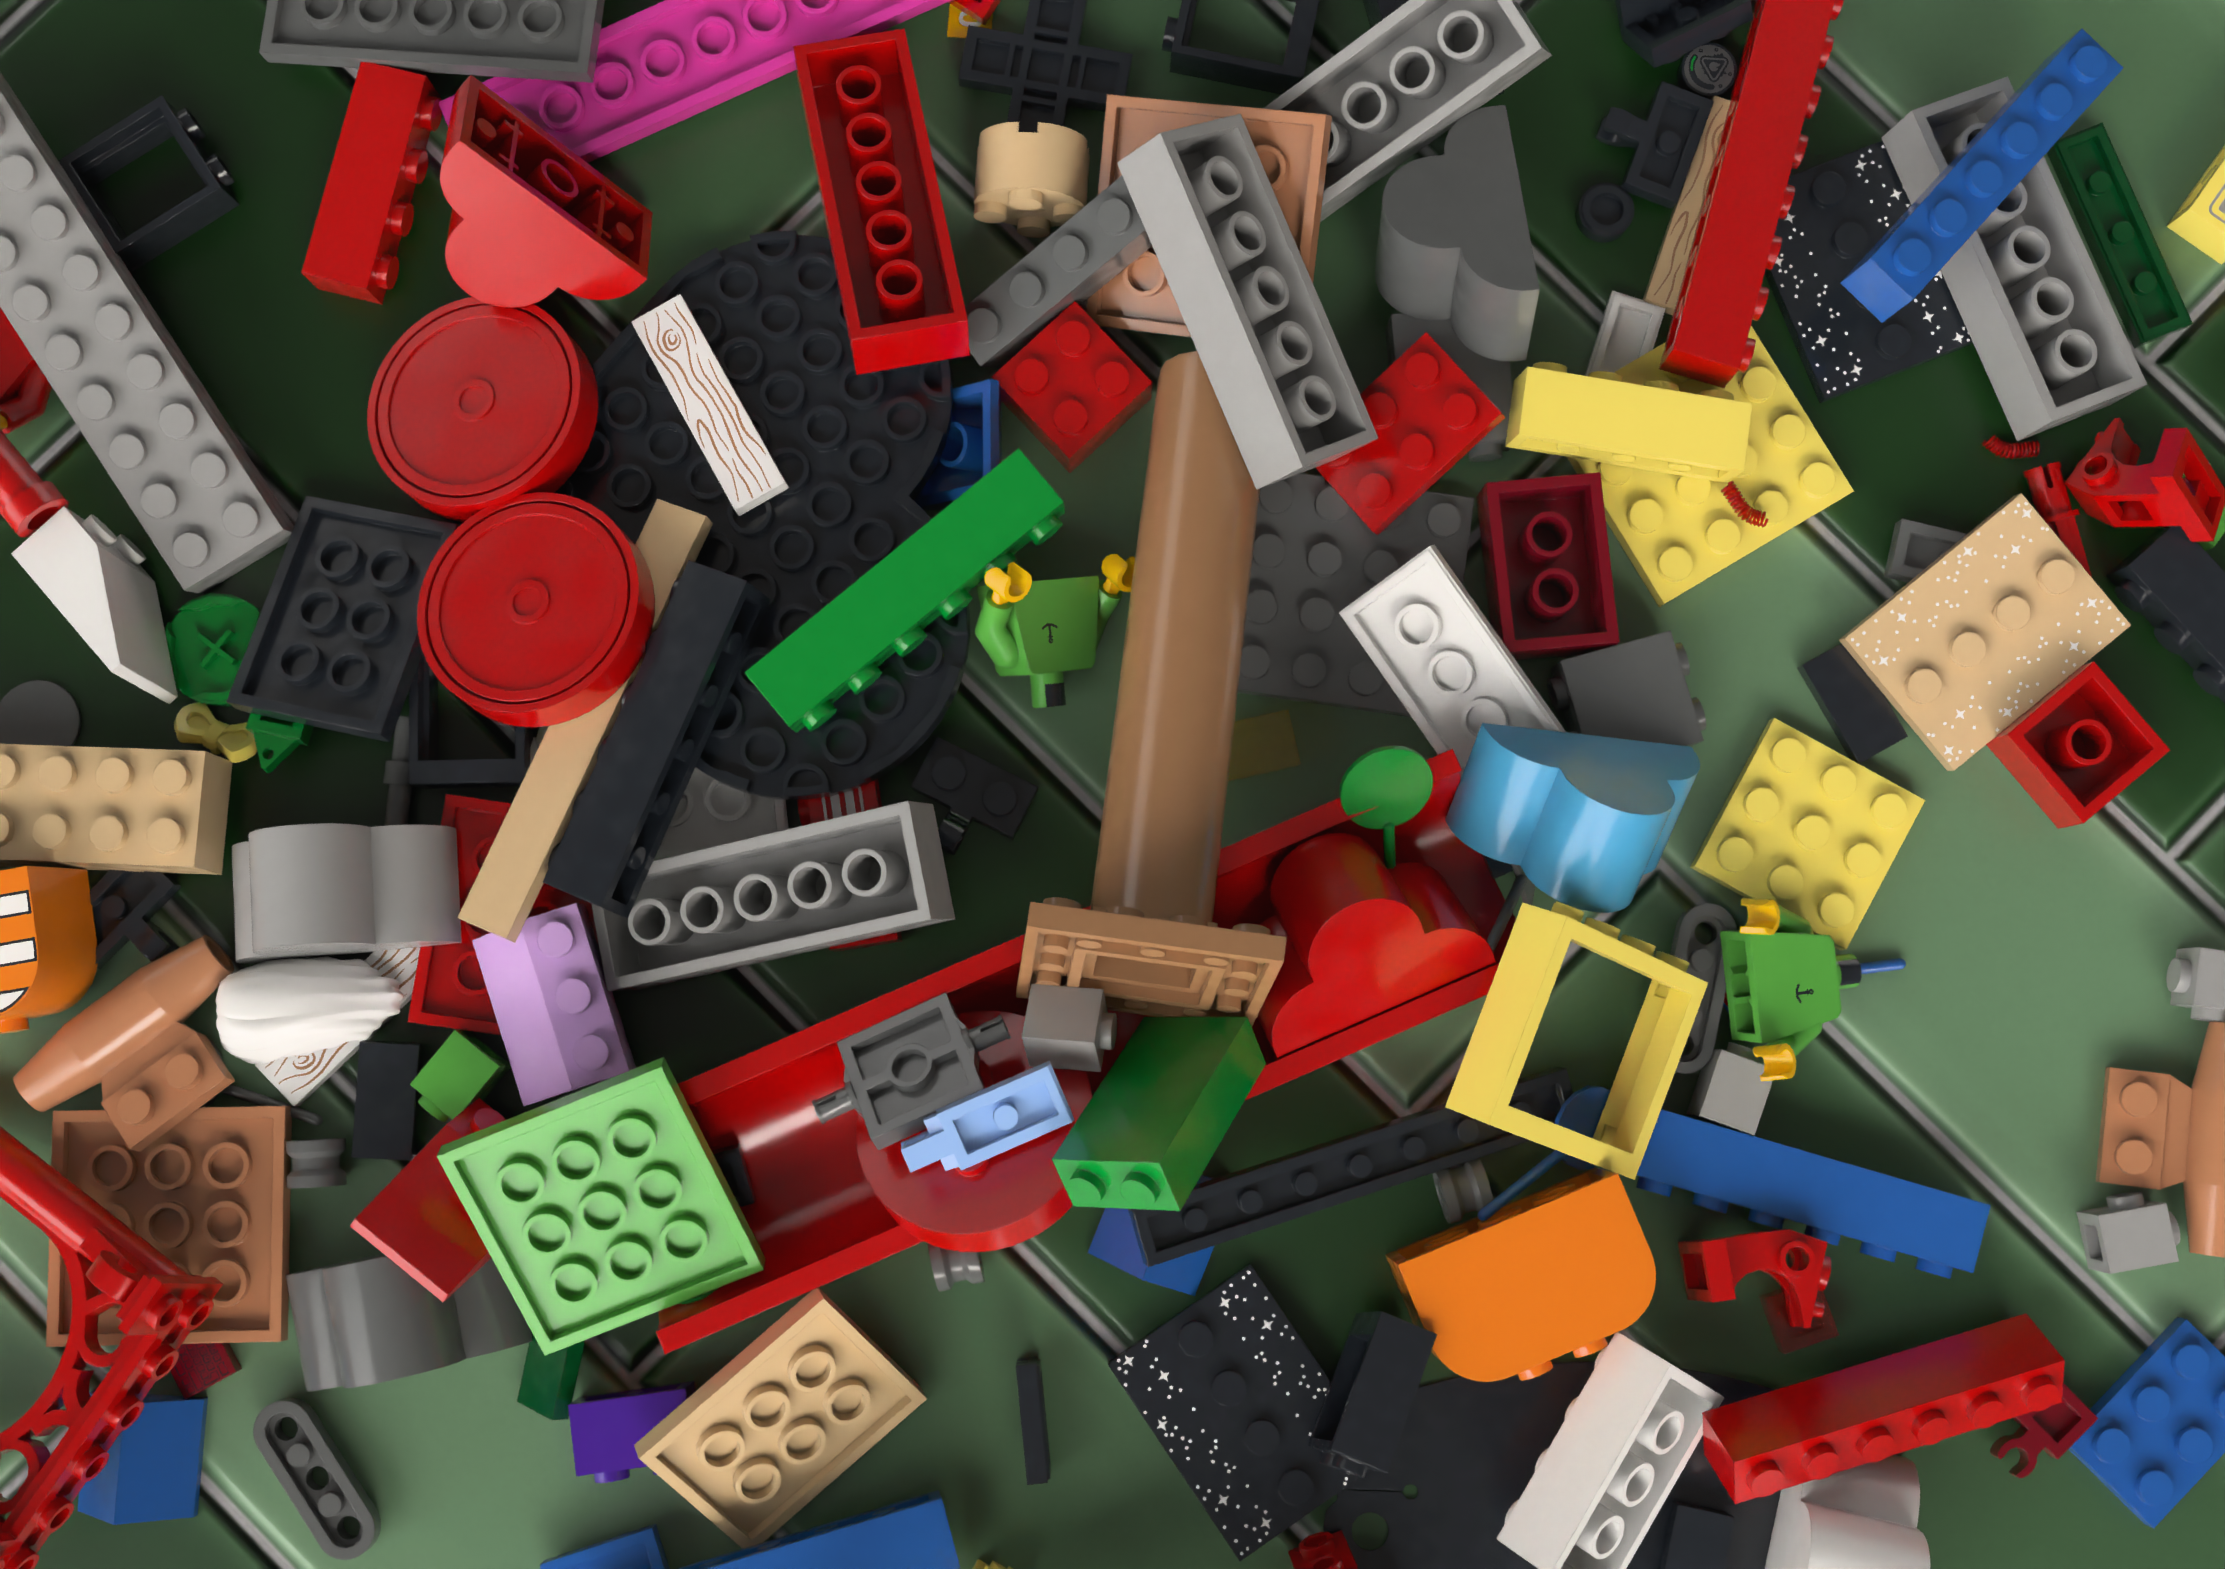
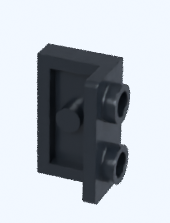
[1615,0,1753,68]

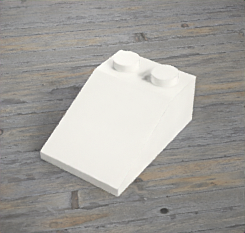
[11,506,178,704]

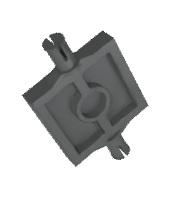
[812,993,1011,1150]

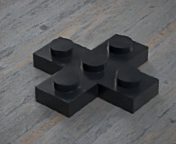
[958,0,1133,133]

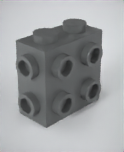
[1547,630,1706,747]

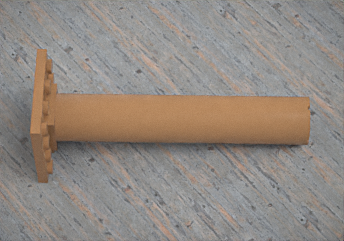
[1016,351,1286,1027]

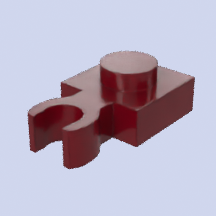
[1990,1383,2098,1478]

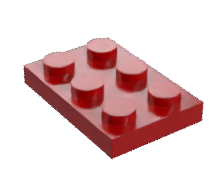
[1315,332,1506,536]

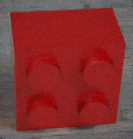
[992,301,1153,473]
[1986,661,2170,829]

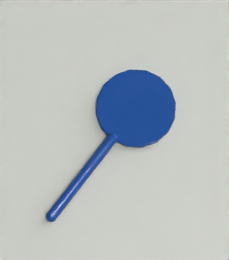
[1478,1086,1610,1221]

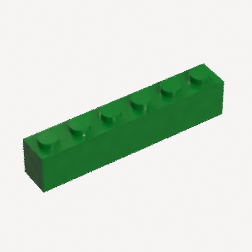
[745,448,1065,733]

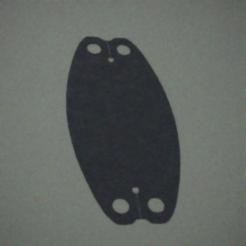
[1323,1362,1899,1569]

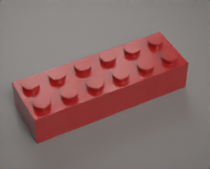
[793,28,970,375]

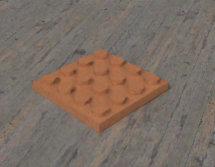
[1086,94,1332,337]
[46,1106,292,1347]

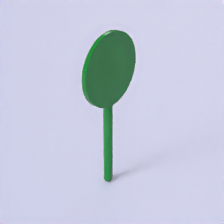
[1339,745,1433,869]

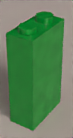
[1052,1017,1266,1211]

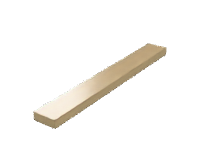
[457,499,713,943]

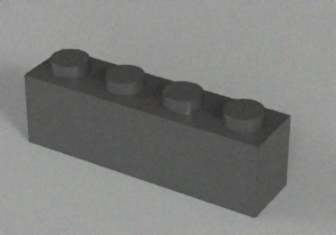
[965,175,1152,369]

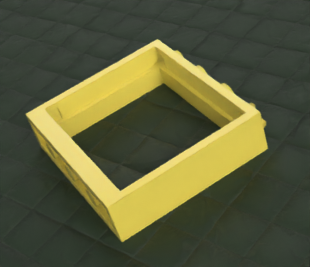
[1445,901,1708,1180]

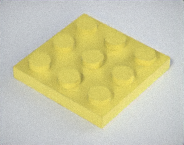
[1690,718,1925,950]

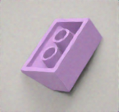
[472,903,636,1106]

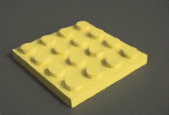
[1567,326,1854,607]

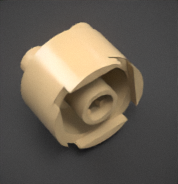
[973,122,1090,238]

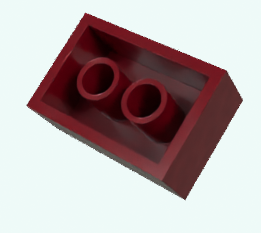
[1476,472,1620,661]

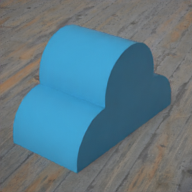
[1445,723,1700,913]

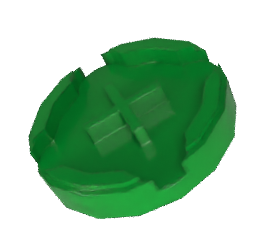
[164,593,261,707]

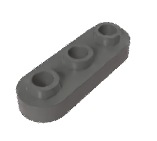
[1670,904,1737,1074]
[253,1398,381,1560]

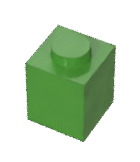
[410,1030,511,1122]

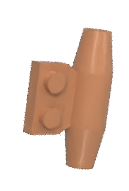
[13,935,235,1152]
[2096,1021,2225,1258]

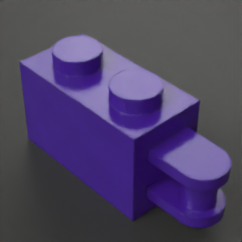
[568,1381,696,1483]

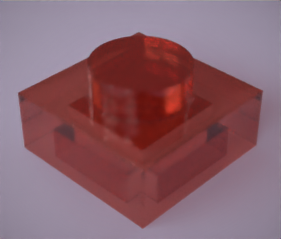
[1759,1289,1839,1354]

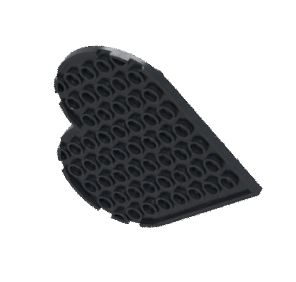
[453,230,970,800]

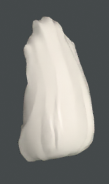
[215,956,404,1064]

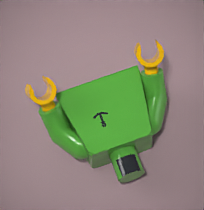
[975,554,1135,708]
[1720,898,1862,1081]

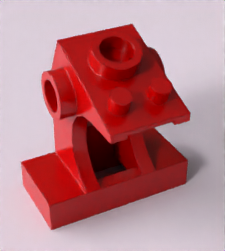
[2065,418,2225,542]
[1678,1229,1831,1328]

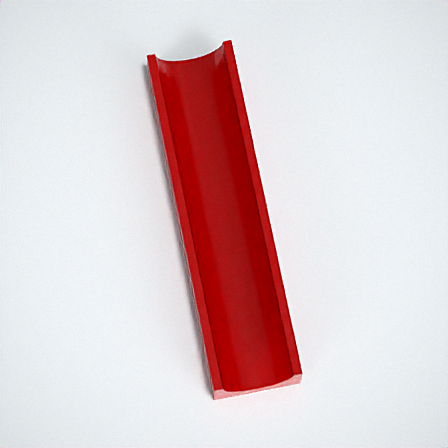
[656,749,1516,1354]

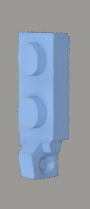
[900,1060,1075,1172]

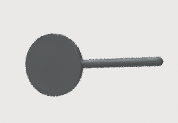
[0,680,81,746]

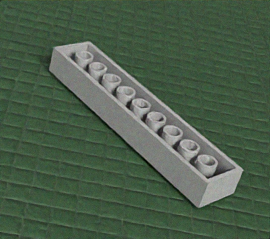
[0,71,294,594]

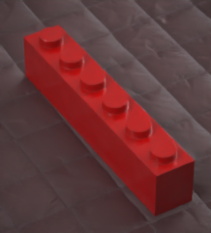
[1702,1313,2065,1504]

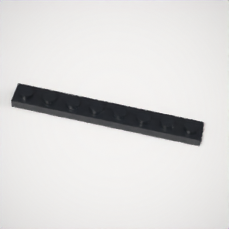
[1128,1067,1573,1267]

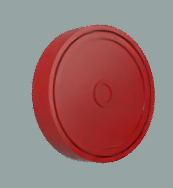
[367,297,599,522]
[417,492,655,727]
[856,1011,1095,1252]

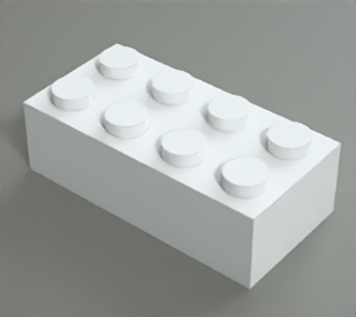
[1496,1332,1724,1569]

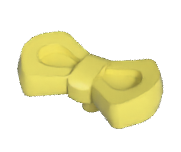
[174,702,257,763]

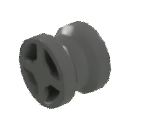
[286,1138,347,1188]
[1433,1158,1493,1224]
[928,1243,985,1292]

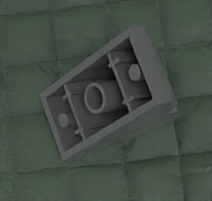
[1375,105,1540,361]
[285,1253,532,1391]

